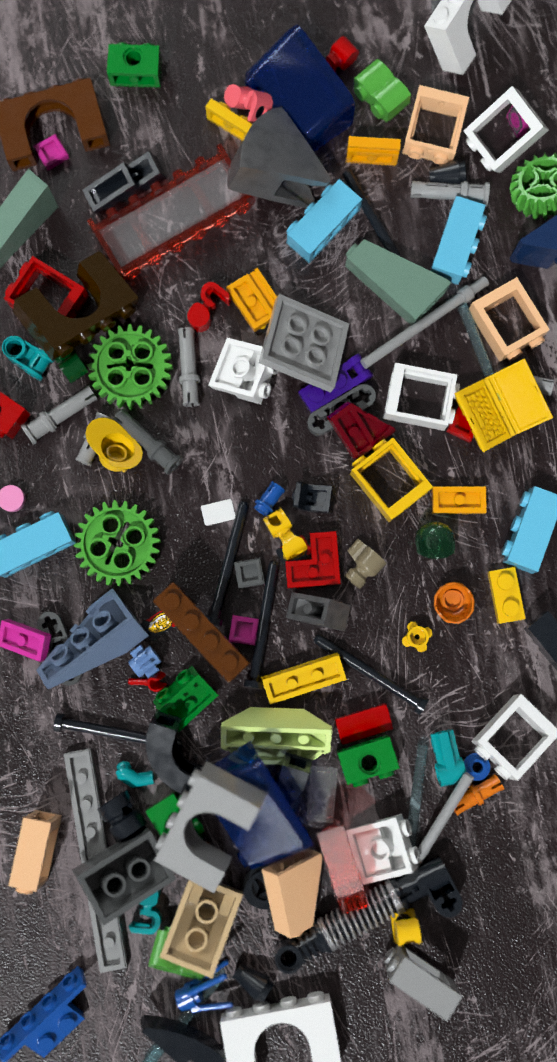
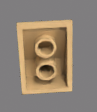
[160,880,243,978]

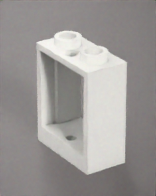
[464,86,549,173]
[383,363,460,431]
[472,694,557,781]

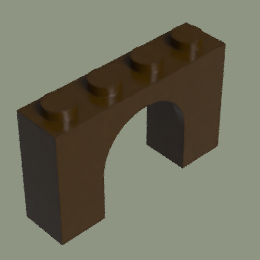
[13,251,139,361]

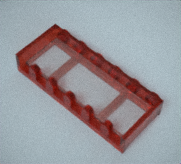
[87,144,253,279]

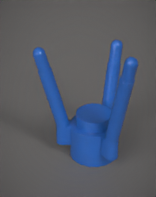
[175,959,233,1015]

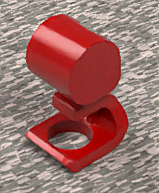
[310,36,359,85]
[187,282,231,332]

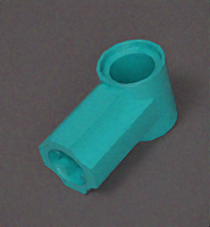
[430,729,466,787]

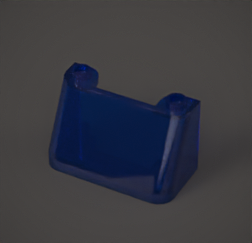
[244,25,355,151]
[214,741,314,870]

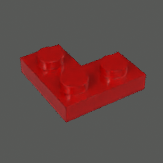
[285,531,341,589]

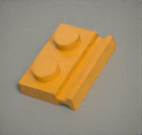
[346,136,401,166]
[226,268,277,332]

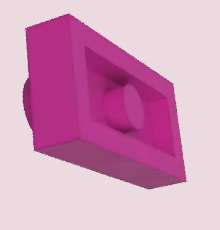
[0,619,51,662]

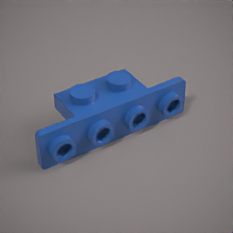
[0,966,87,1062]

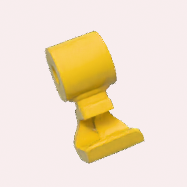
[263,508,307,561]
[390,908,421,946]

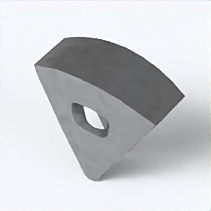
[227,107,331,208]

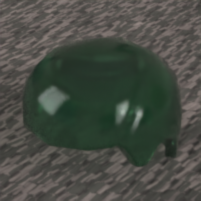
[415,521,455,559]

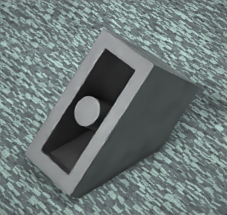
[286,592,351,631]

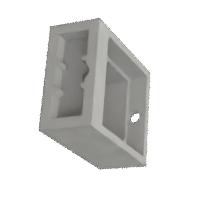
[384,945,463,1021]

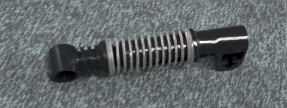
[274,856,463,974]

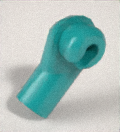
[116,761,155,788]

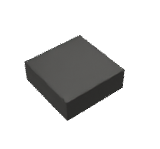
[234,558,265,589]

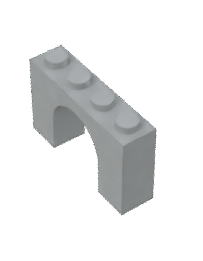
[154,761,267,893]

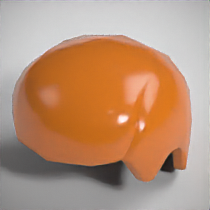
[434,582,475,624]

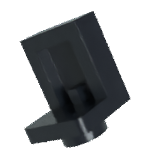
[292,481,336,514]

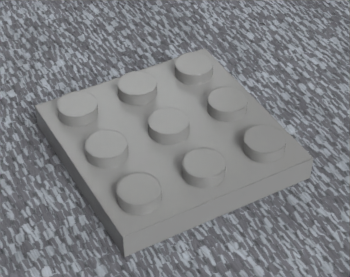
[258,294,349,393]

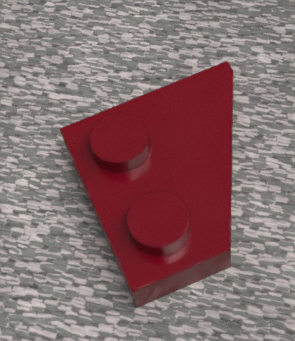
[327,402,396,460]

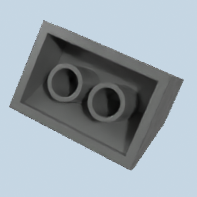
[72,826,176,926]

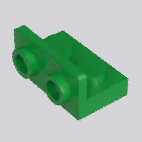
[153,666,219,732]

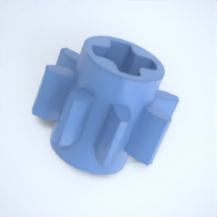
[128,645,162,678]

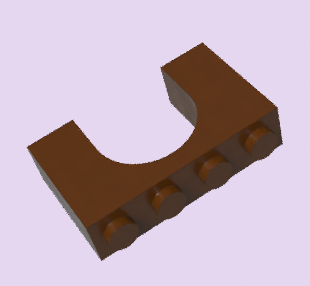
[0,78,110,171]
[153,582,250,683]

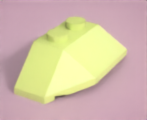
[221,707,332,765]

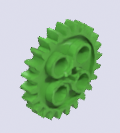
[87,324,173,410]
[74,500,161,587]

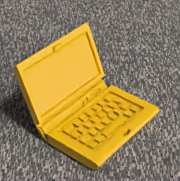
[454,358,554,452]

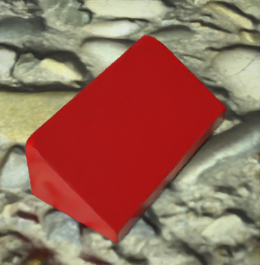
[334,703,393,745]

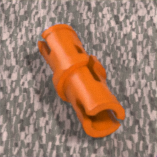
[454,774,504,816]

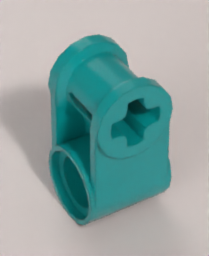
[2,336,55,381]

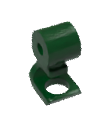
[55,349,88,383]

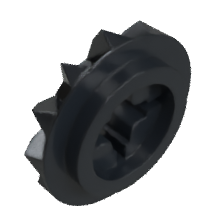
[243,864,270,909]

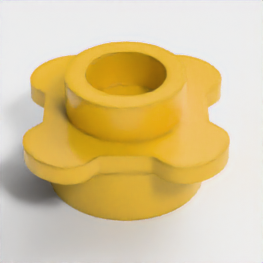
[402,622,432,652]

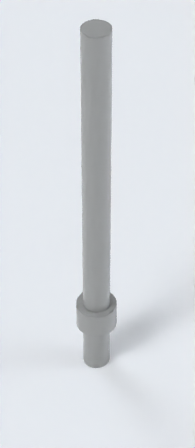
[360,276,489,369]

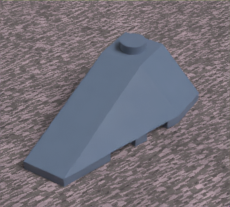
[36,588,149,689]

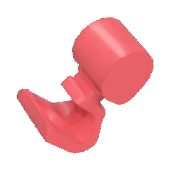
[224,84,273,122]

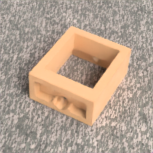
[403,85,469,165]
[468,277,550,362]
[9,810,62,894]

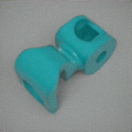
[129,889,163,935]

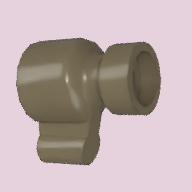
[344,539,387,589]

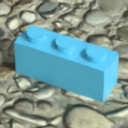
[287,179,362,263]
[431,196,487,285]
[501,486,557,574]
[0,511,76,578]

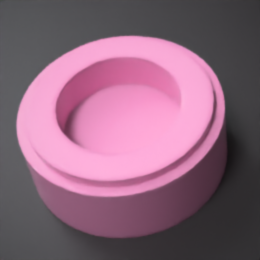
[0,485,26,512]

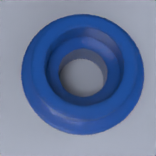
[464,753,490,781]

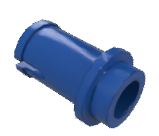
[254,481,285,516]

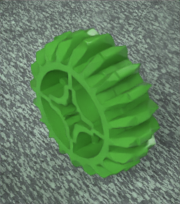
[510,152,557,220]

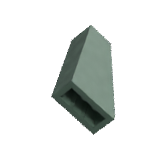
[0,169,58,268]
[345,239,451,325]

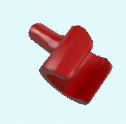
[128,671,167,692]

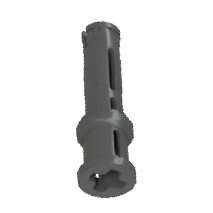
[113,409,183,475]

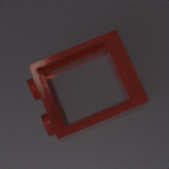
[317,825,369,914]

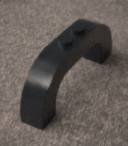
[146,710,312,815]

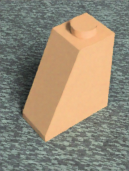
[262,847,322,938]

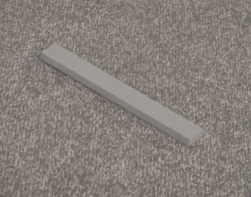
[64,748,128,973]

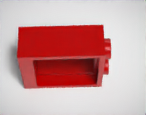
[4,256,89,318]

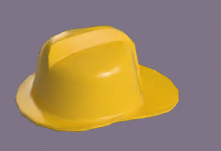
[85,418,143,472]

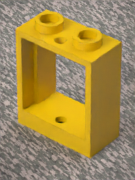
[350,438,433,522]

